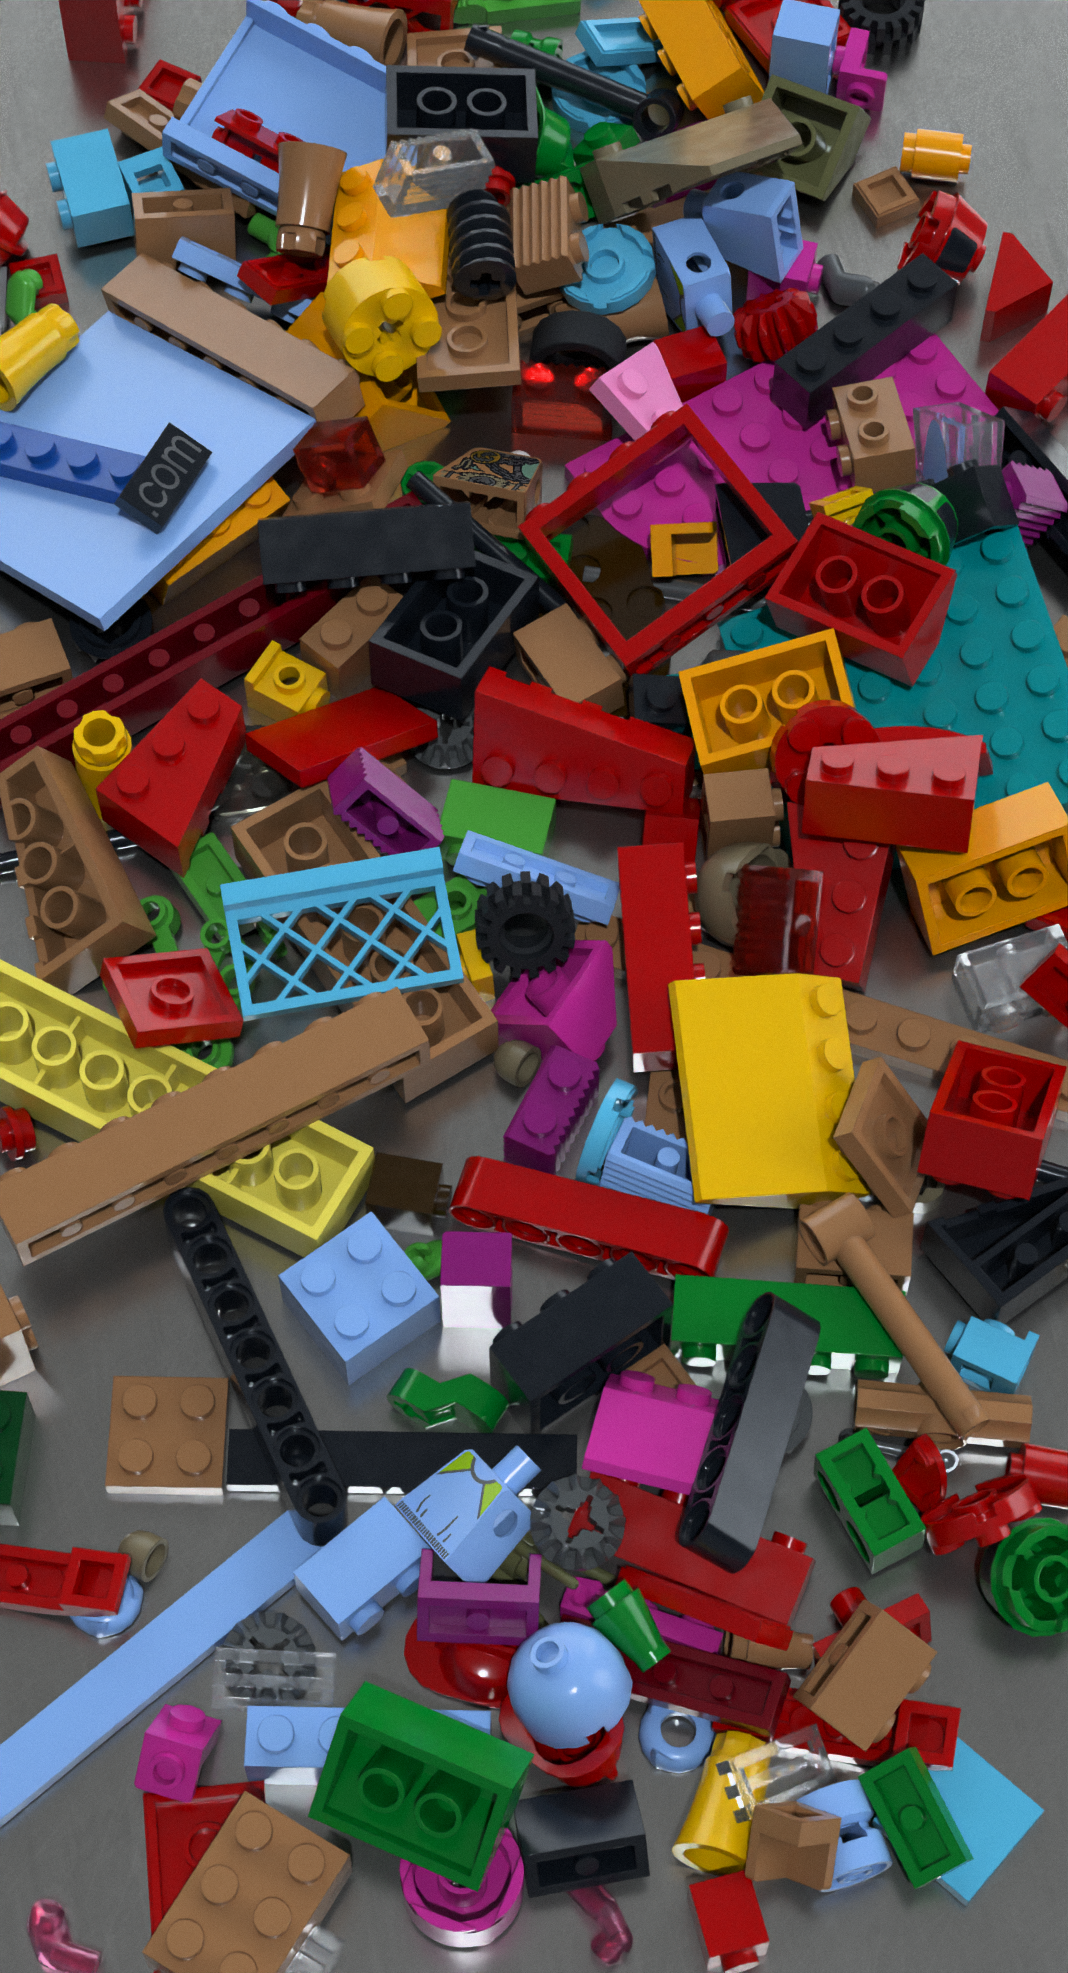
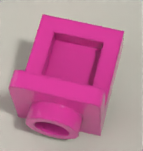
[832,27,888,112]
[134,1704,222,1803]

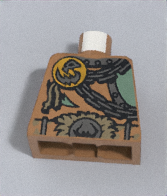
[433,447,543,540]

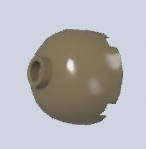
[694,841,797,951]

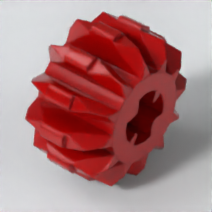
[733,287,818,363]

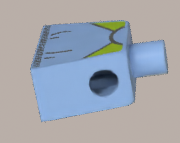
[652,213,735,337]
[395,1445,542,1583]

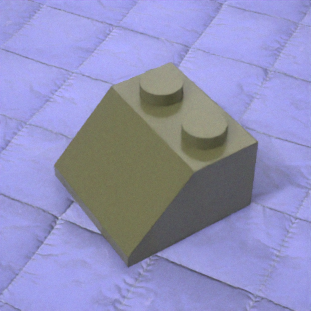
[748,74,871,202]

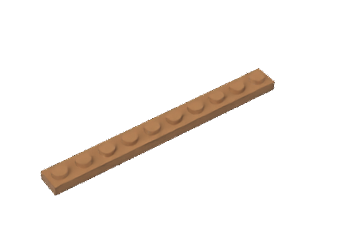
[575,915,1068,1123]

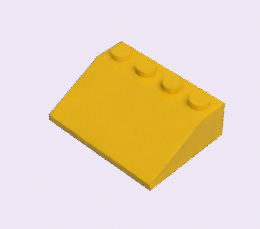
[668,973,871,1209]

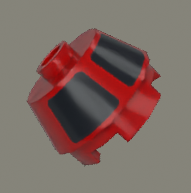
[897,190,988,286]

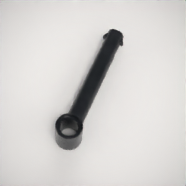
[464,23,685,141]

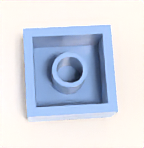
[278,1211,441,1386]

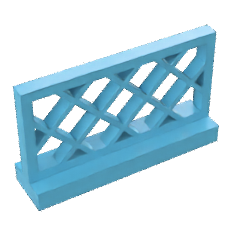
[220,847,464,1021]

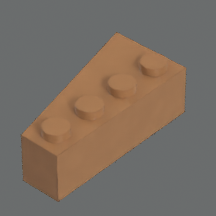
[0,746,157,995]

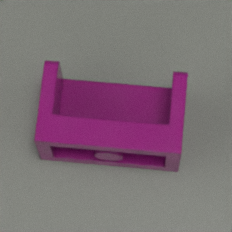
[440,1231,513,1328]
[417,1549,542,1646]

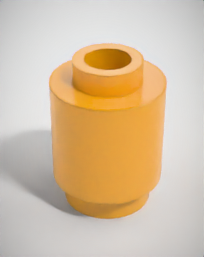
[900,129,972,183]

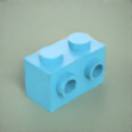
[45,128,134,248]

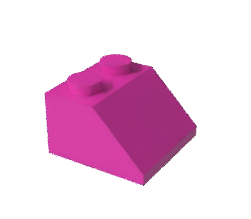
[582,1370,719,1496]

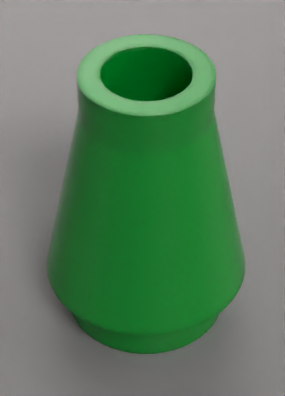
[586,1579,671,1673]

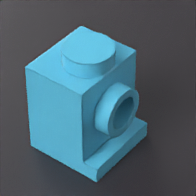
[118,147,185,208]
[944,1316,1040,1394]

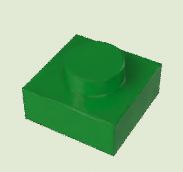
[573,122,640,165]

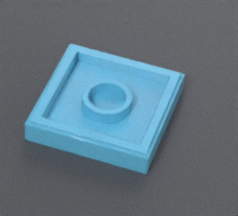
[871,1737,1044,1906]

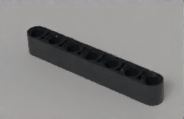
[163,1187,348,1546]

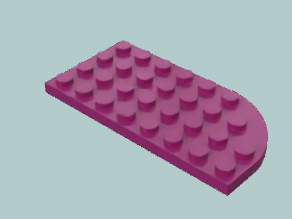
[564,333,999,575]

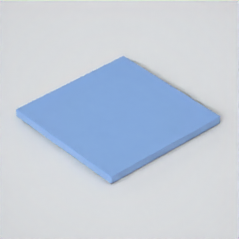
[0,311,320,631]

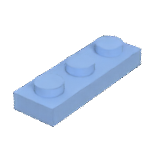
[172,236,315,323]
[453,830,620,925]

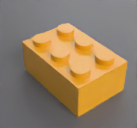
[678,628,857,776]
[895,782,1068,956]

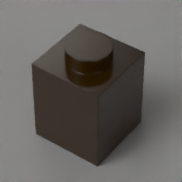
[365,1152,452,1236]

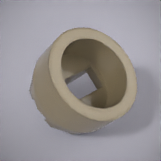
[493,1039,541,1088]
[117,1530,169,1582]

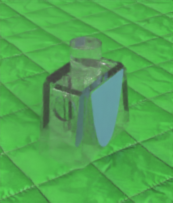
[913,402,1004,483]

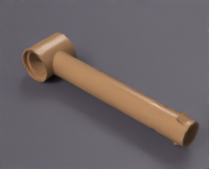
[798,1192,991,1440]

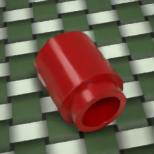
[1004,1443,1068,1510]

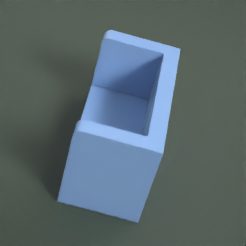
[769,0,840,95]

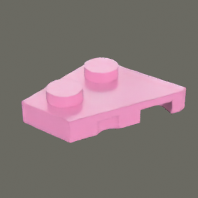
[589,342,690,465]

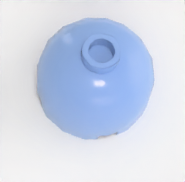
[506,1622,633,1749]

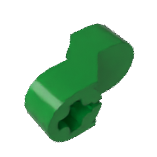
[386,1368,510,1433]

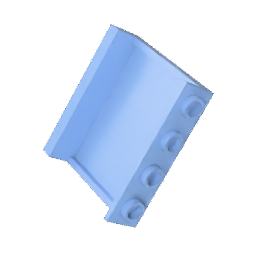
[162,0,386,245]

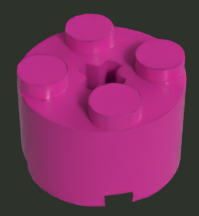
[399,1828,524,1947]

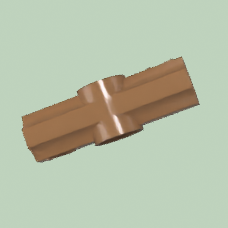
[853,1379,1033,1450]

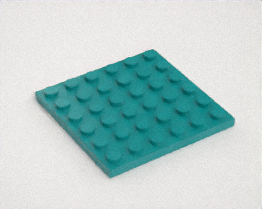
[717,525,1068,870]

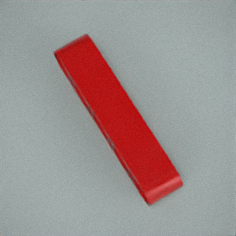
[448,1156,729,1280]

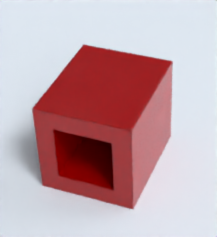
[653,326,727,403]
[687,1870,770,1973]

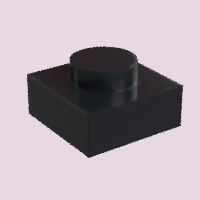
[628,674,687,734]

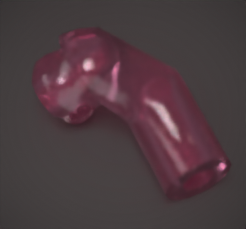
[566,1885,634,1965]
[26,1899,102,1973]

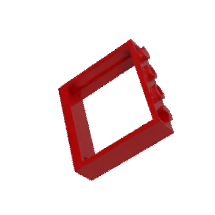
[518,403,798,679]

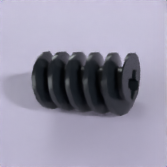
[446,189,517,301]

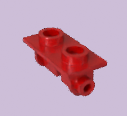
[212,108,304,173]

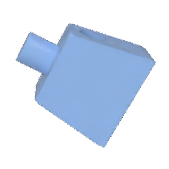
[683,172,803,283]

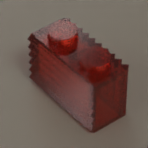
[511,359,615,441]
[732,864,824,976]

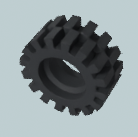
[838,0,925,55]
[475,871,576,978]

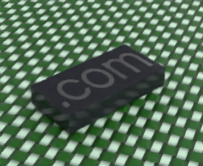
[114,422,212,534]

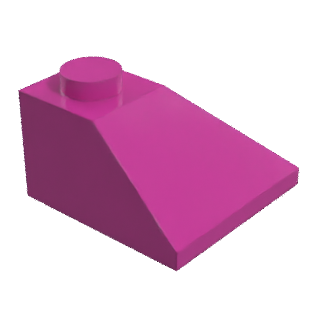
[491,940,617,1061]

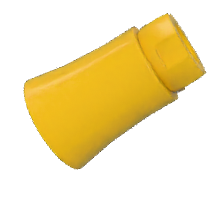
[0,303,80,411]
[72,710,133,819]
[671,1731,772,1877]

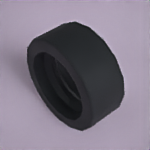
[529,310,626,399]

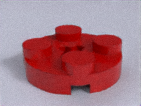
[770,700,880,805]
[920,1473,1042,1556]

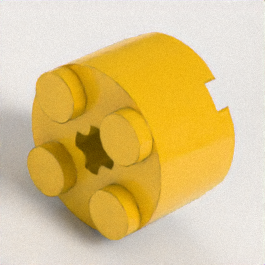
[321,255,442,382]

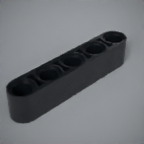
[678,1292,821,1574]

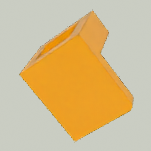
[650,521,719,577]

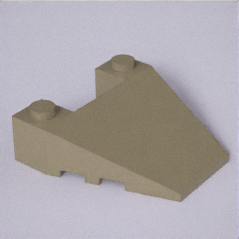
[579,95,803,224]

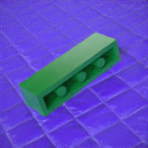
[670,1274,906,1379]

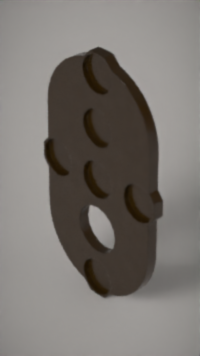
[539,515,671,720]

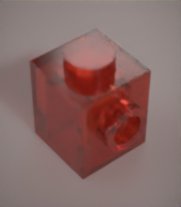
[293,416,386,494]

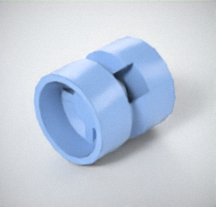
[796,1779,893,1892]

